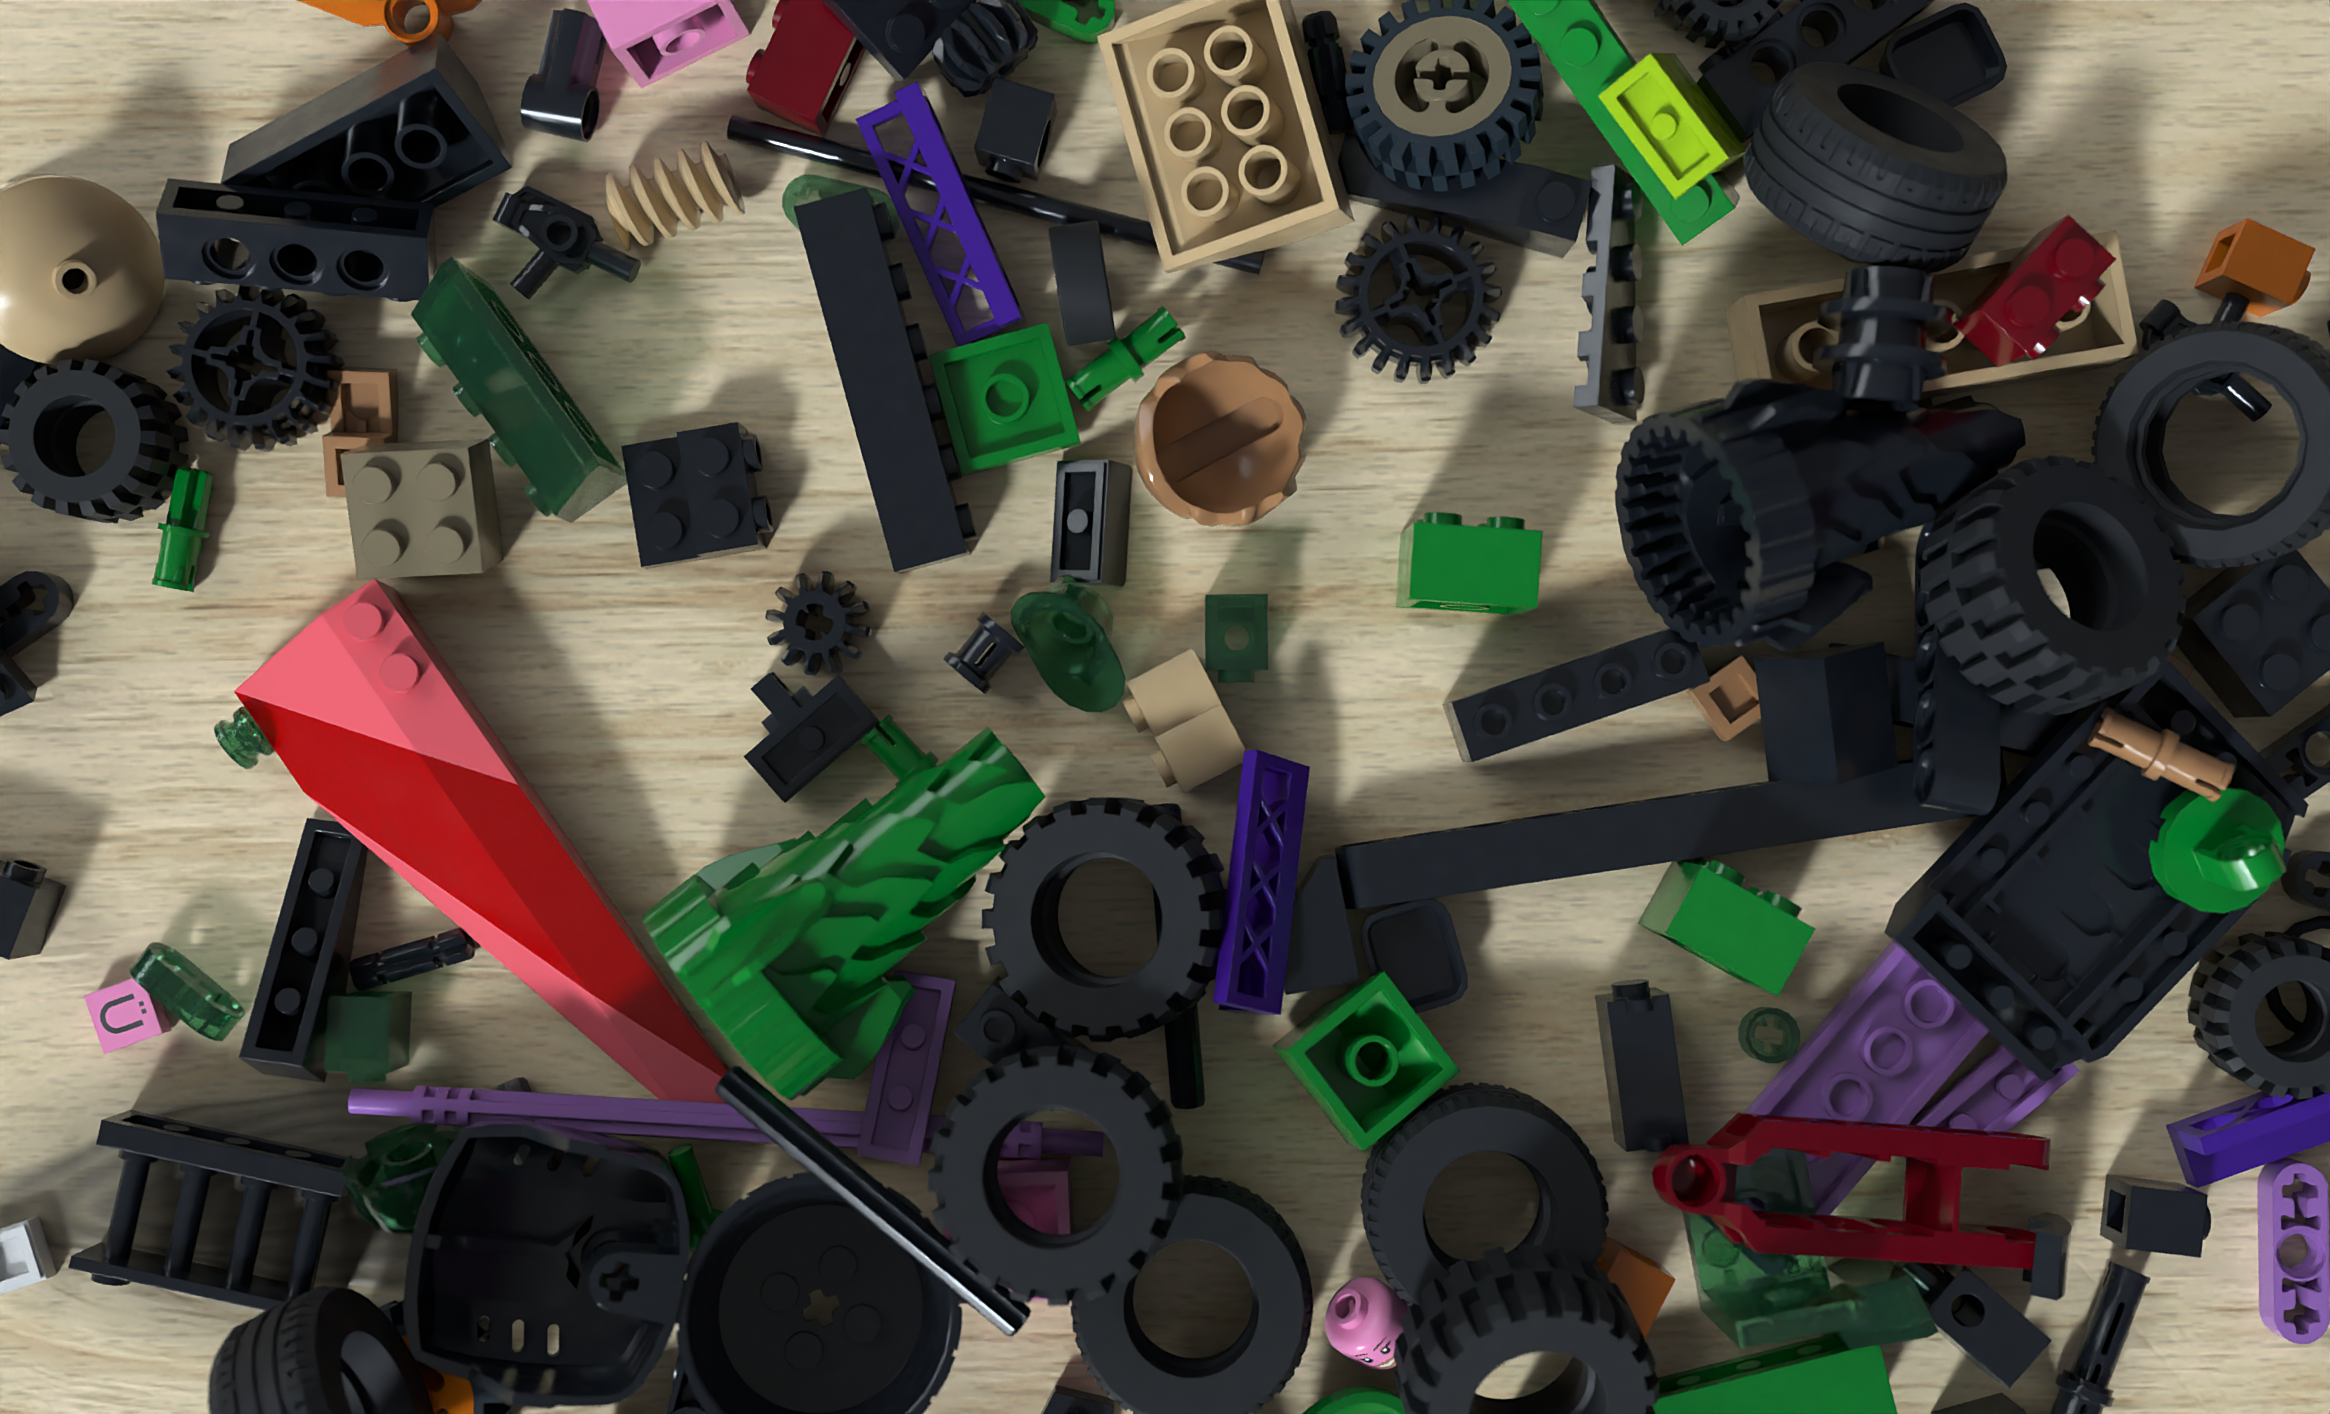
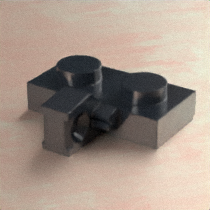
[743,672,880,803]

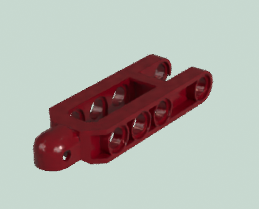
[1651,1112,2051,1269]

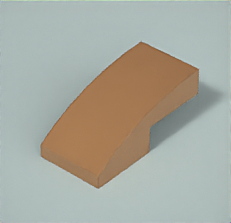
[322,367,398,497]

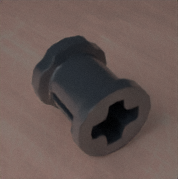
[943,612,1025,694]

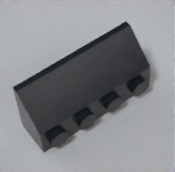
[221,32,513,248]

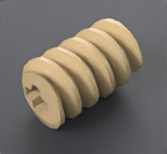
[605,141,745,252]

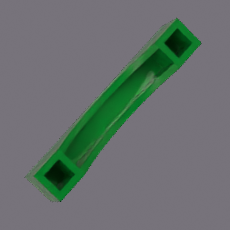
[1507,0,1740,246]

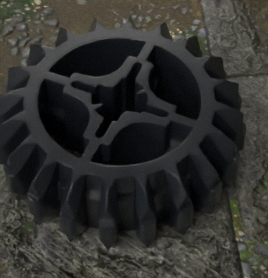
[1334,215,1502,384]
[166,285,345,452]

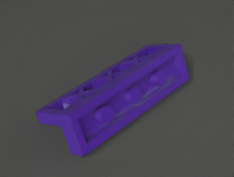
[856,82,1026,347]
[1213,749,1310,1015]
[2166,1087,2330,1188]

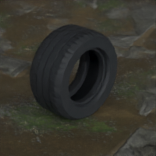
[2091,321,2330,568]

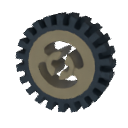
[1345,0,1544,191]

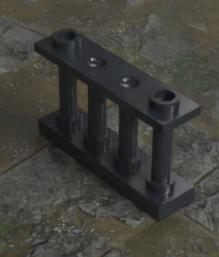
[69,1110,370,1311]

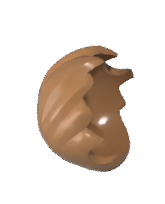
[1134,351,1307,527]

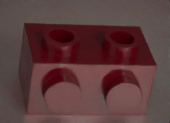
[1953,214,2116,367]

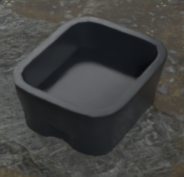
[1878,3,2007,108]
[1360,898,1468,1013]

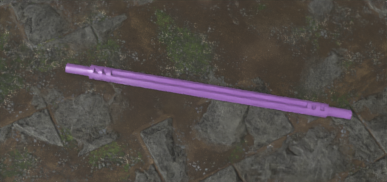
[348,1085,1104,1159]

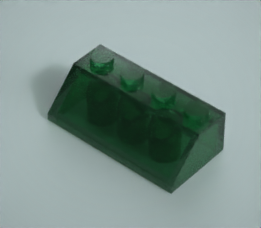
[411,257,627,523]

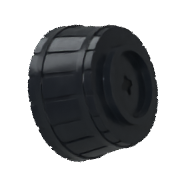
[676,1172,962,1414]

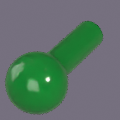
[668,1144,723,1253]

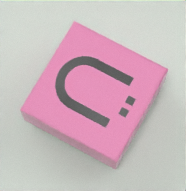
[84,973,172,1054]

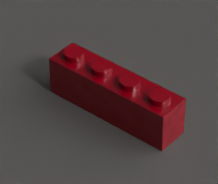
[746,0,866,138]

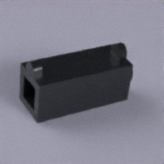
[1595,979,1689,1152]

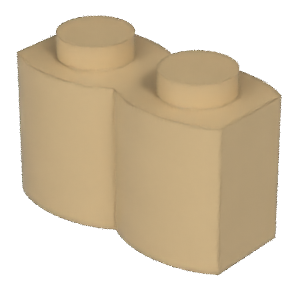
[1122,648,1246,793]

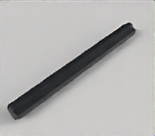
[715,1065,1031,1337]

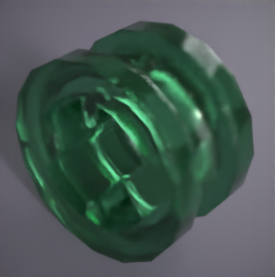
[214,707,275,769]
[1738,1007,1800,1063]

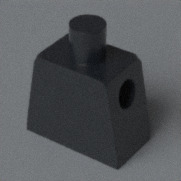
[1892,1261,2052,1388]

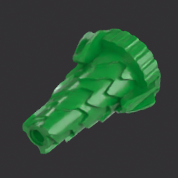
[642,727,1045,1101]

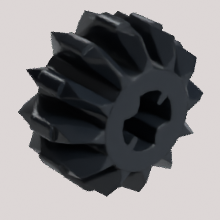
[932,0,1038,97]
[765,571,872,676]

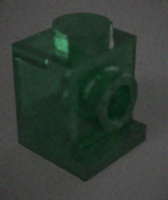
[1204,594,1268,683]

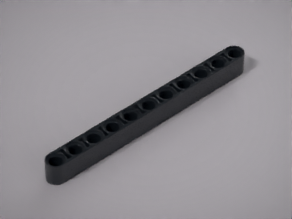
[1335,748,2008,909]

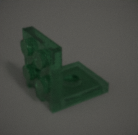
[1682,1148,1872,1349]

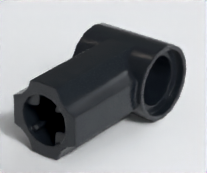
[521,8,607,142]

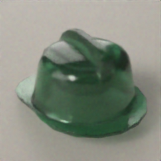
[1011,574,1126,712]

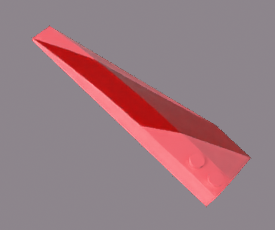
[234,579,729,1103]

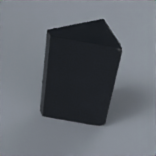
[1050,460,1132,587]

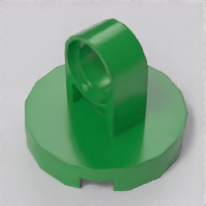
[2149,787,2286,913]

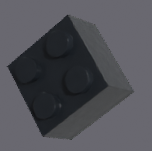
[2176,549,2330,718]

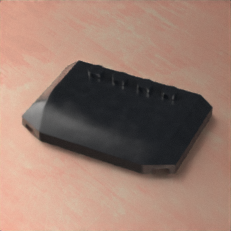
[1884,660,2309,1081]

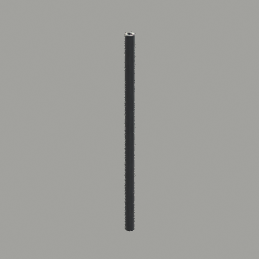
[727,115,1265,275]

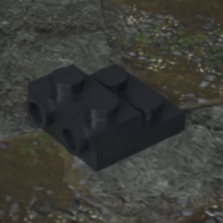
[621,422,773,569]

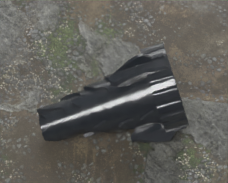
[1615,378,2026,652]

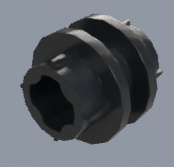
[1812,266,1953,413]

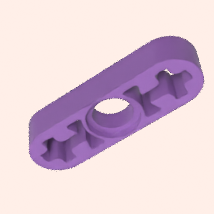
[2257,1158,2330,1344]

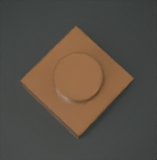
[1686,655,1761,741]

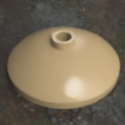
[0,175,165,365]

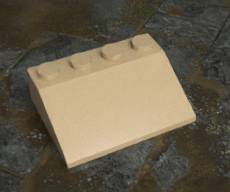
[1097,0,1355,273]

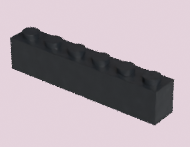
[793,187,978,574]

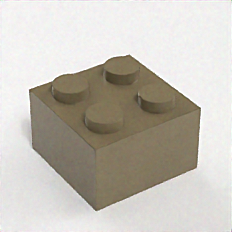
[340,438,504,579]

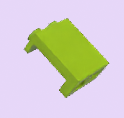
[1598,53,1746,199]

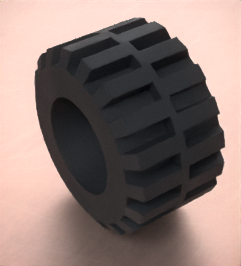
[0,359,189,523]
[2187,931,2330,1099]

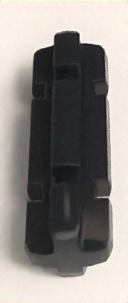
[1302,10,1354,135]
[349,928,475,991]

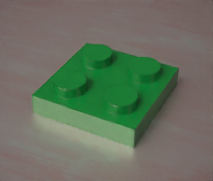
[929,322,1081,477]

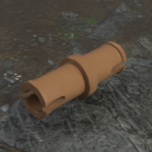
[2088,707,2234,802]

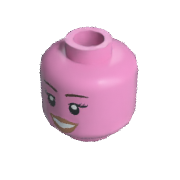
[1325,1276,1410,1371]

